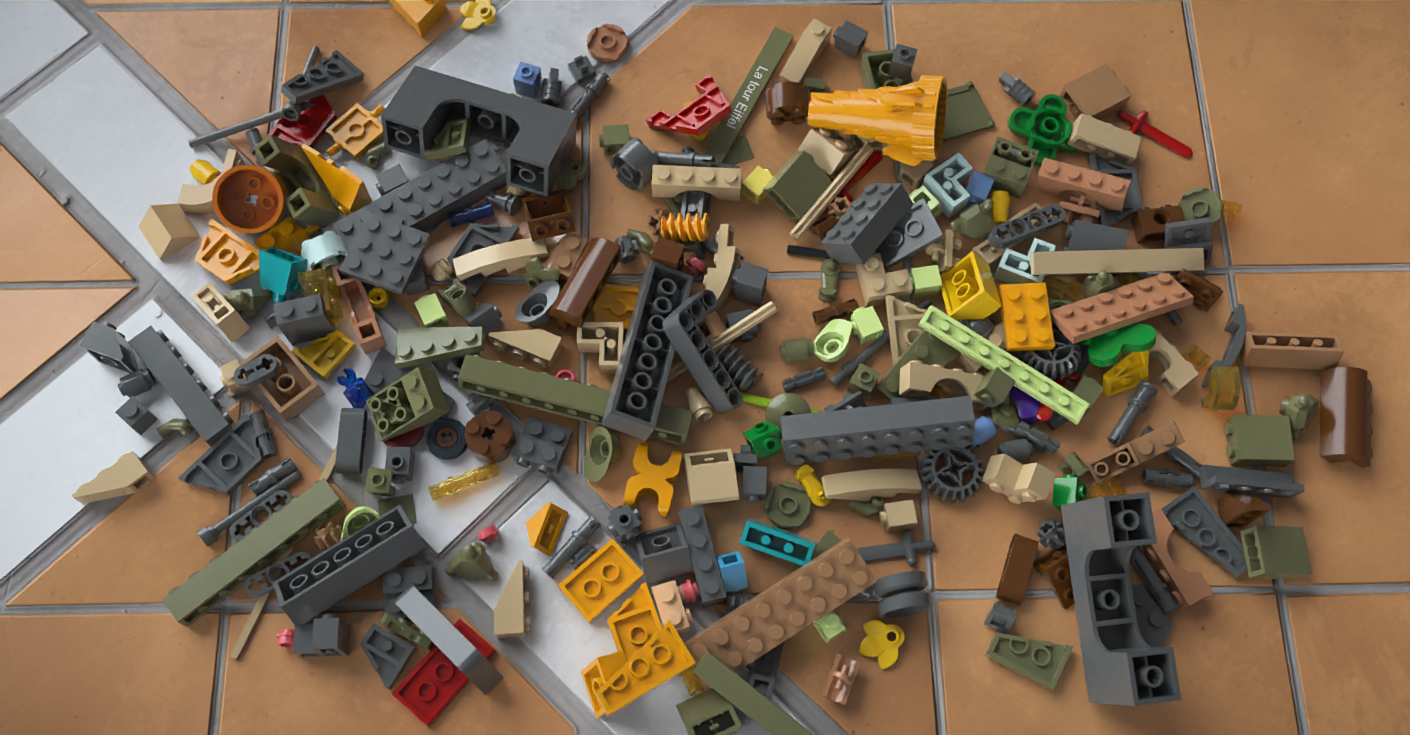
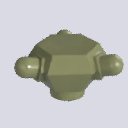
[950,199,994,243]
[1083,270,1120,299]
[224,288,273,317]
[1279,395,1319,441]
[445,542,499,581]

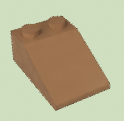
[521,227,589,285]

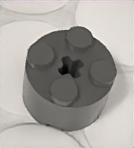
[610,138,660,191]

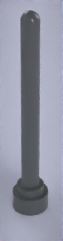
[282,46,320,121]
[197,470,302,547]

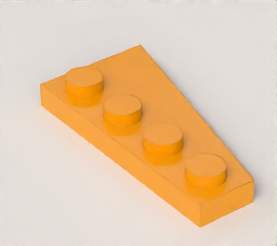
[595,620,696,717]

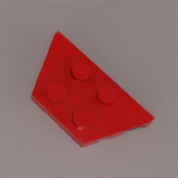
[263,94,337,148]

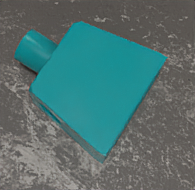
[259,247,307,303]

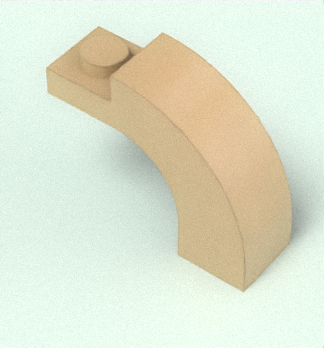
[178,149,244,215]

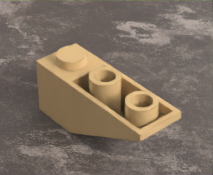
[488,329,564,369]
[71,451,156,504]
[494,560,531,639]

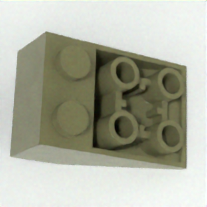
[366,367,450,442]

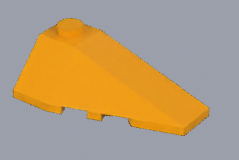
[301,144,373,217]

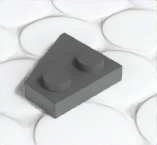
[360,623,416,690]

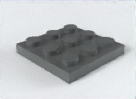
[339,213,431,295]

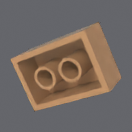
[239,336,325,422]

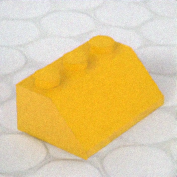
[940,251,1002,320]

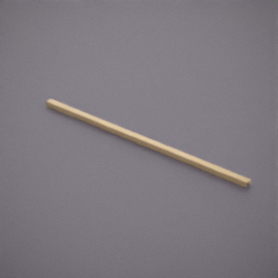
[230,445,337,659]

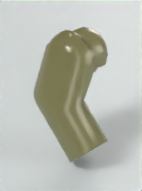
[365,142,391,168]
[627,229,654,254]
[156,418,193,438]
[848,496,885,517]

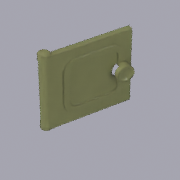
[943,81,995,141]

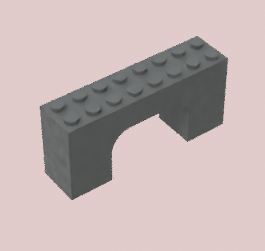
[381,66,577,197]
[1061,492,1181,706]

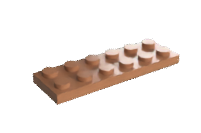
[1050,272,1194,344]

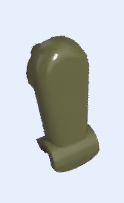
[819,259,841,302]

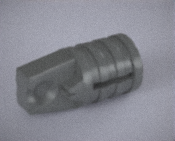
[541,68,562,108]
[999,72,1036,107]

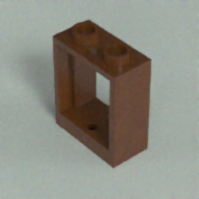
[522,189,576,242]

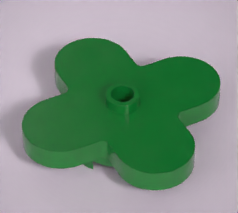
[1007,94,1079,167]
[1078,323,1156,367]

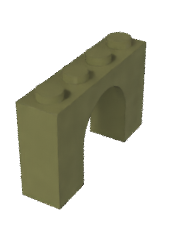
[254,135,340,228]

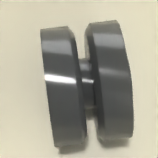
[873,571,933,618]

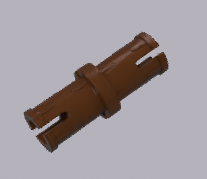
[812,298,859,325]

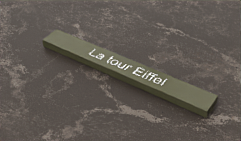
[702,27,793,168]

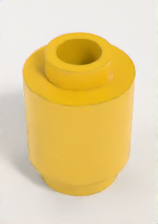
[190,159,221,185]

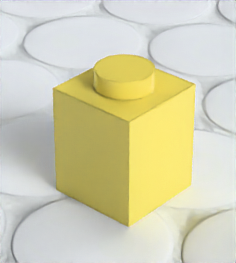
[741,166,774,205]

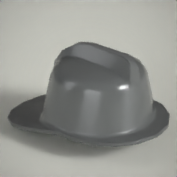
[515,280,560,328]

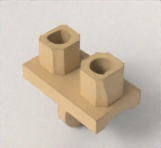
[926,229,962,275]

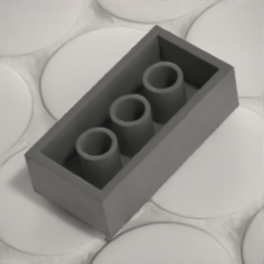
[821,183,914,264]

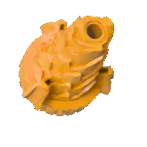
[807,75,947,166]

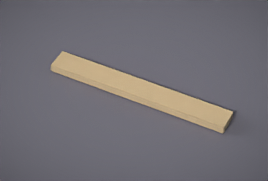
[1030,248,1204,275]

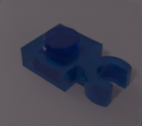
[336,368,374,408]

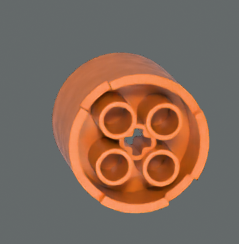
[212,165,289,234]

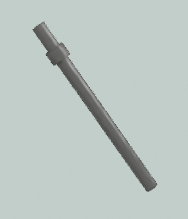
[188,99,314,148]
[829,297,932,387]

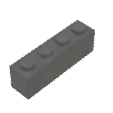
[678,504,726,608]

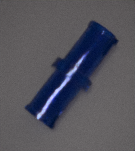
[448,202,495,228]

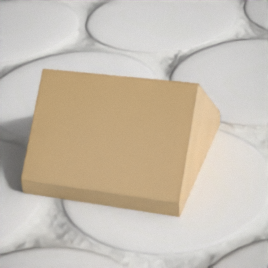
[139,204,200,261]

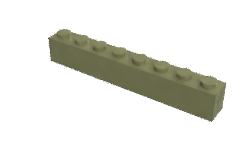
[163,478,346,627]

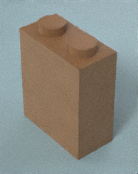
[1059,64,1131,120]

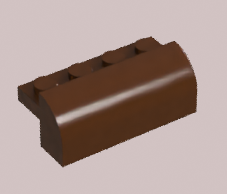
[549,237,622,332]
[1320,367,1373,468]

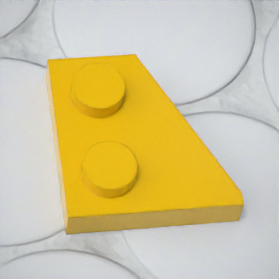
[291,330,357,380]

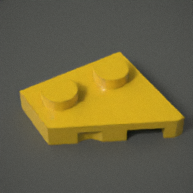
[1102,350,1149,397]

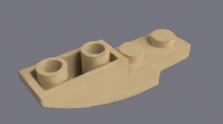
[703,224,741,314]

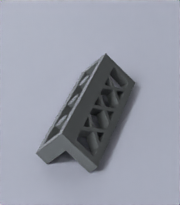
[677,191,712,259]
[1200,465,1305,499]

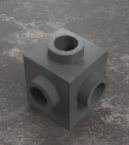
[607,504,643,543]

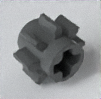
[615,235,640,263]
[466,393,495,416]
[1037,519,1066,550]

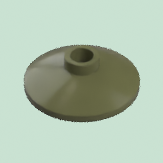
[765,393,811,433]

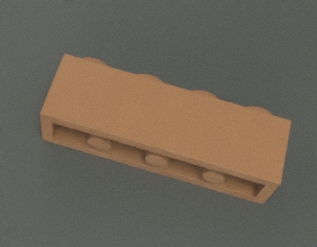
[1240,331,1344,369]

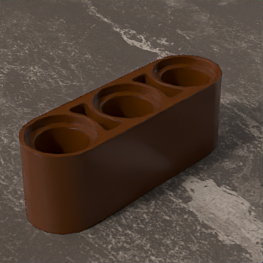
[996,534,1038,606]

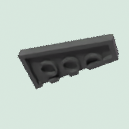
[281,50,364,104]
[361,347,455,420]
[1162,486,1247,578]

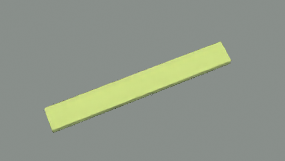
[918,305,1090,425]

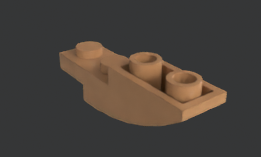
[1086,421,1185,484]

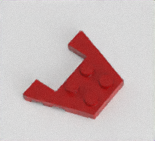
[646,74,732,136]

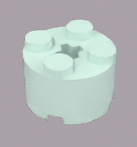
[301,231,348,283]

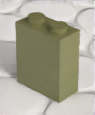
[763,150,832,221]
[1223,414,1295,467]
[1240,525,1312,579]

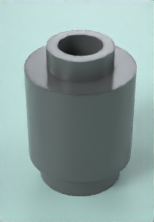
[118,368,156,398]
[996,438,1033,463]

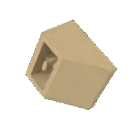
[798,128,860,176]
[684,448,739,505]

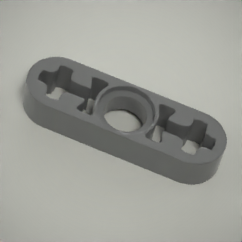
[230,490,293,541]
[244,552,312,598]

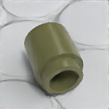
[780,337,814,363]

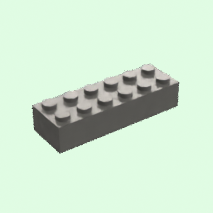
[273,505,426,628]

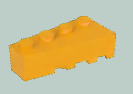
[386,0,448,38]

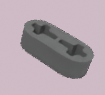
[234,354,280,388]

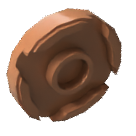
[587,24,628,63]

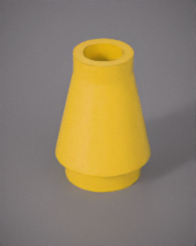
[990,191,1011,225]

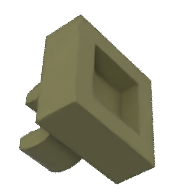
[804,77,826,96]
[1058,452,1090,477]

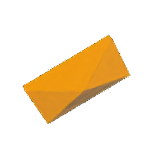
[526,502,568,556]

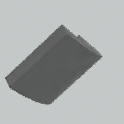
[1164,217,1213,265]

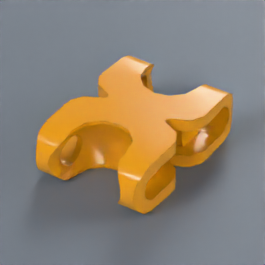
[623,443,683,517]

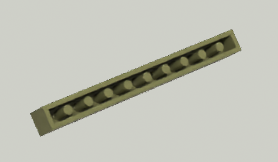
[458,354,693,446]

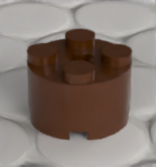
[765,82,809,126]
[465,411,515,464]

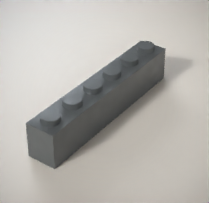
[128,325,234,446]

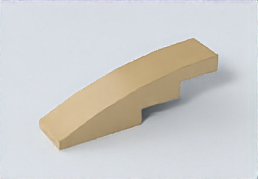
[971,202,1051,266]
[453,238,549,281]
[821,468,922,501]

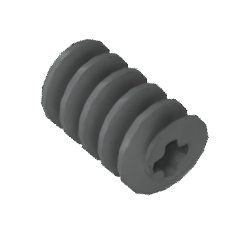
[717,342,763,392]

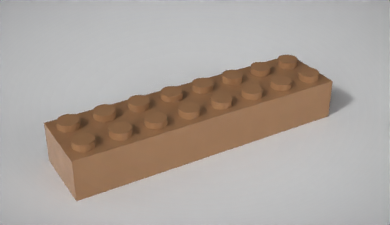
[684,538,877,689]

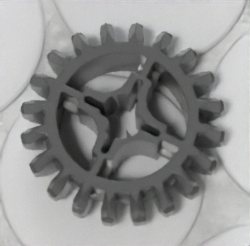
[1018,326,1081,381]
[921,446,985,503]

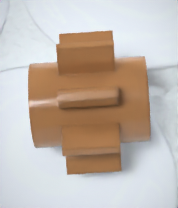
[827,196,853,222]
[648,208,670,236]
[314,521,343,550]

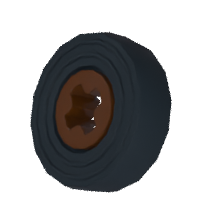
[426,418,468,460]

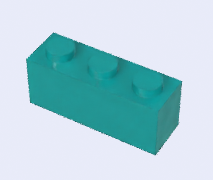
[739,518,818,566]

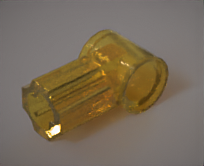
[1042,275,1085,303]

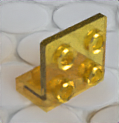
[298,268,343,327]

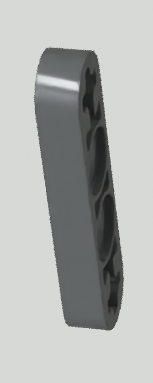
[988,205,1066,248]

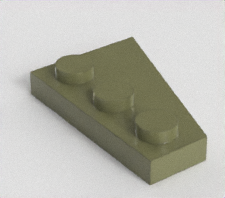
[985,632,1074,691]

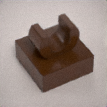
[810,216,838,241]

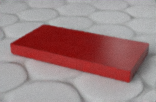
[392,618,496,727]

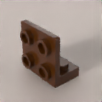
[1174,268,1223,312]
[1033,543,1075,609]

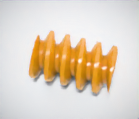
[661,213,710,241]

